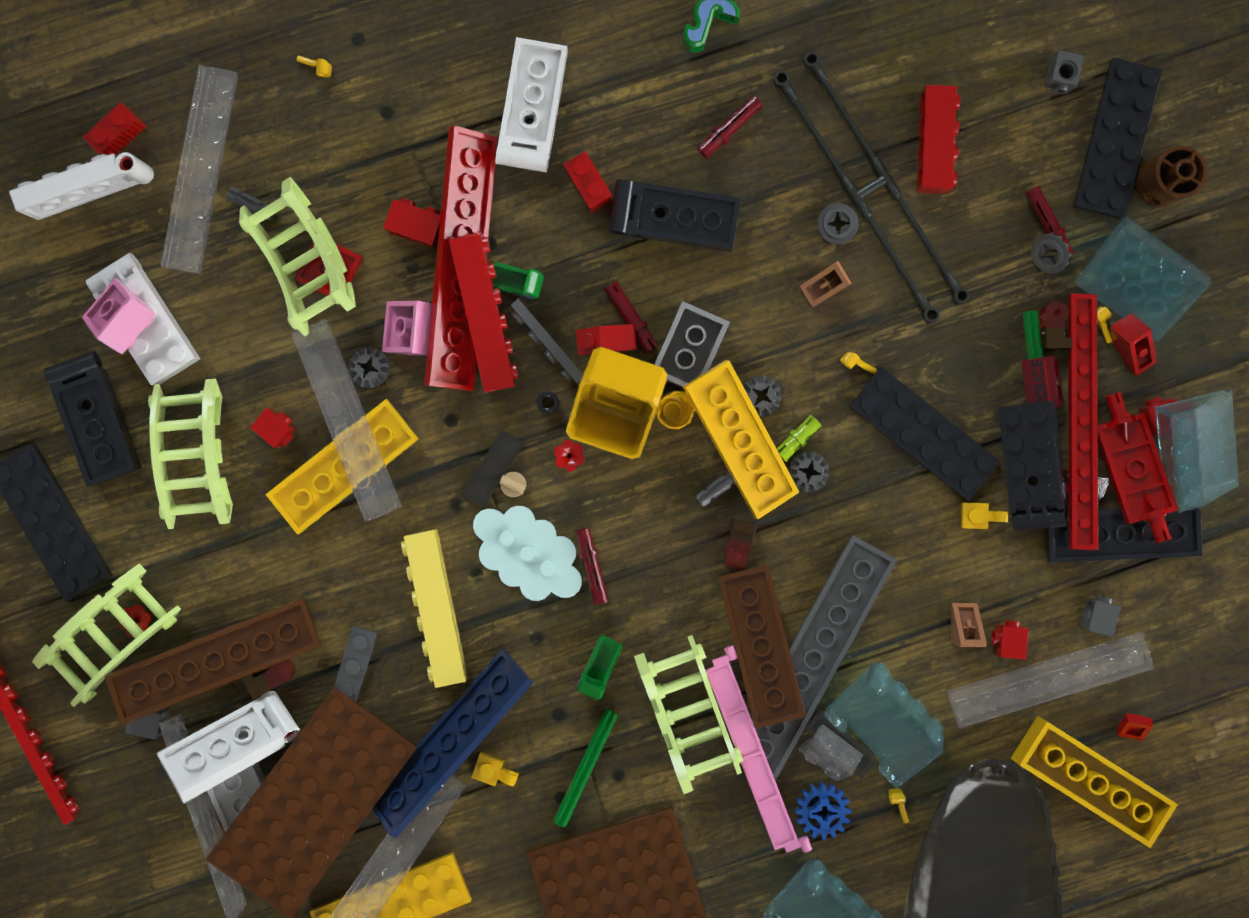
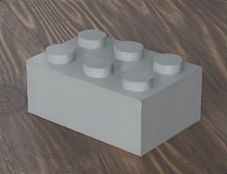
[654,301,730,389]

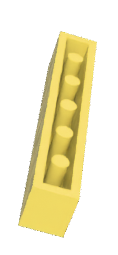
[401,529,468,688]

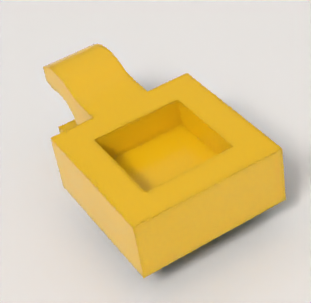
[961,503,1008,529]
[471,752,519,787]

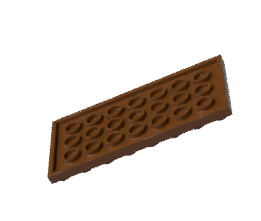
[205,686,417,918]

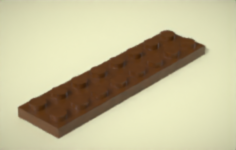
[105,598,322,725]

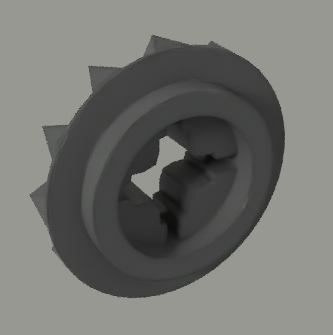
[817,203,859,245]
[1031,232,1072,273]
[348,347,390,388]
[743,375,782,416]
[789,451,829,492]

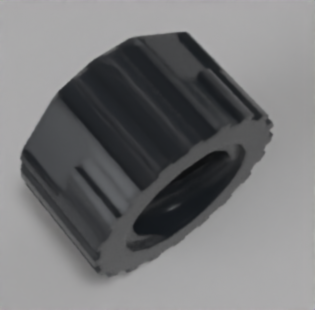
[536,391,559,414]

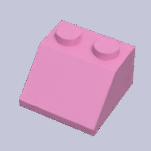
[82,278,156,354]
[382,301,432,356]

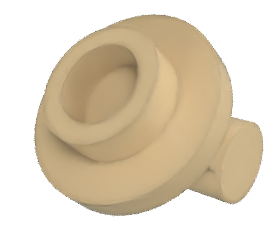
[499,472,527,497]

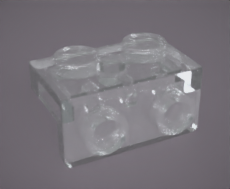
[798,725,863,781]

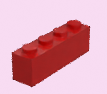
[917,85,960,194]

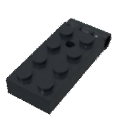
[608,179,741,252]
[44,351,142,487]
[998,401,1069,531]

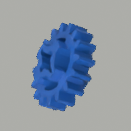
[794,781,852,840]

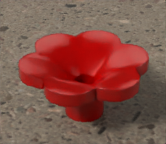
[554,439,585,472]
[119,605,152,637]

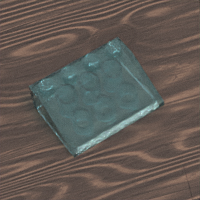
[1075,216,1212,342]
[1155,389,1239,512]

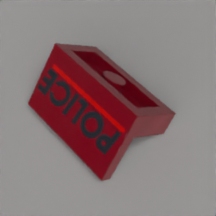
[1021,356,1065,407]

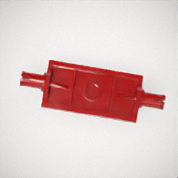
[1098,392,1179,544]

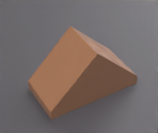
[800,261,851,308]
[951,603,987,647]

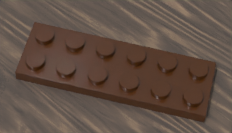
[718,565,806,729]

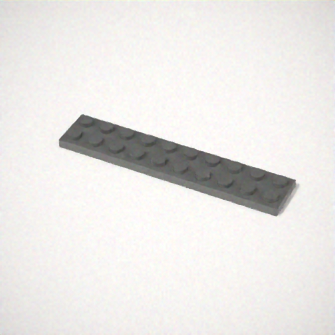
[734,535,897,781]

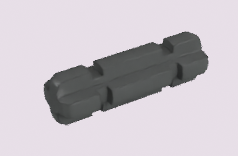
[226,187,275,220]
[696,471,736,506]

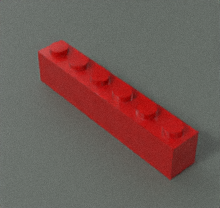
[449,231,519,393]

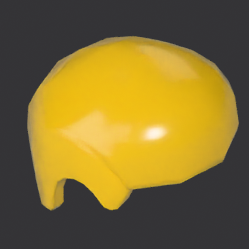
[656,390,696,429]

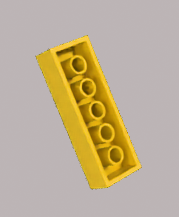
[1011,716,1178,848]

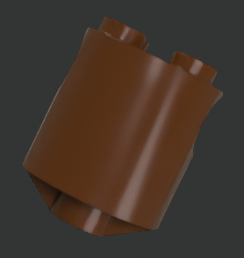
[1134,146,1207,208]

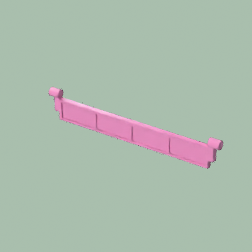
[705,645,812,853]

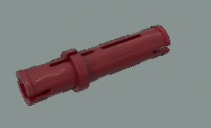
[697,95,763,159]
[1025,186,1075,255]
[604,281,659,354]
[574,527,610,605]

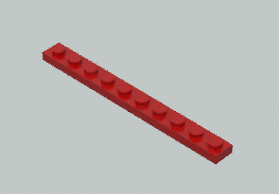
[1068,293,1098,550]

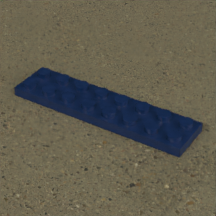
[372,649,533,838]

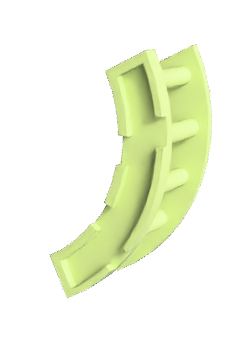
[239,177,356,336]
[148,379,233,529]
[32,563,181,707]
[634,635,743,794]

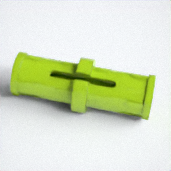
[777,415,821,462]

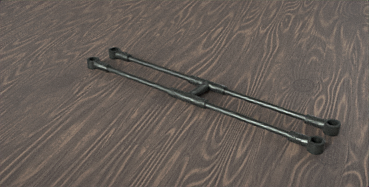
[773,51,970,323]

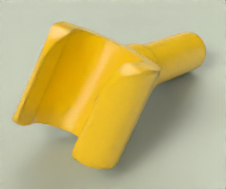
[297,56,332,77]
[1097,307,1112,344]
[840,352,877,374]
[889,789,909,824]

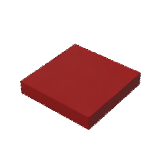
[294,241,364,296]

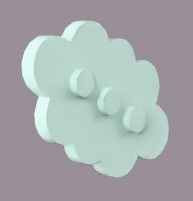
[473,506,582,601]

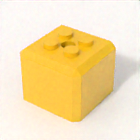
[566,347,668,459]

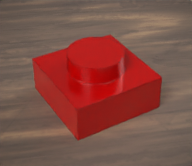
[1117,713,1153,741]

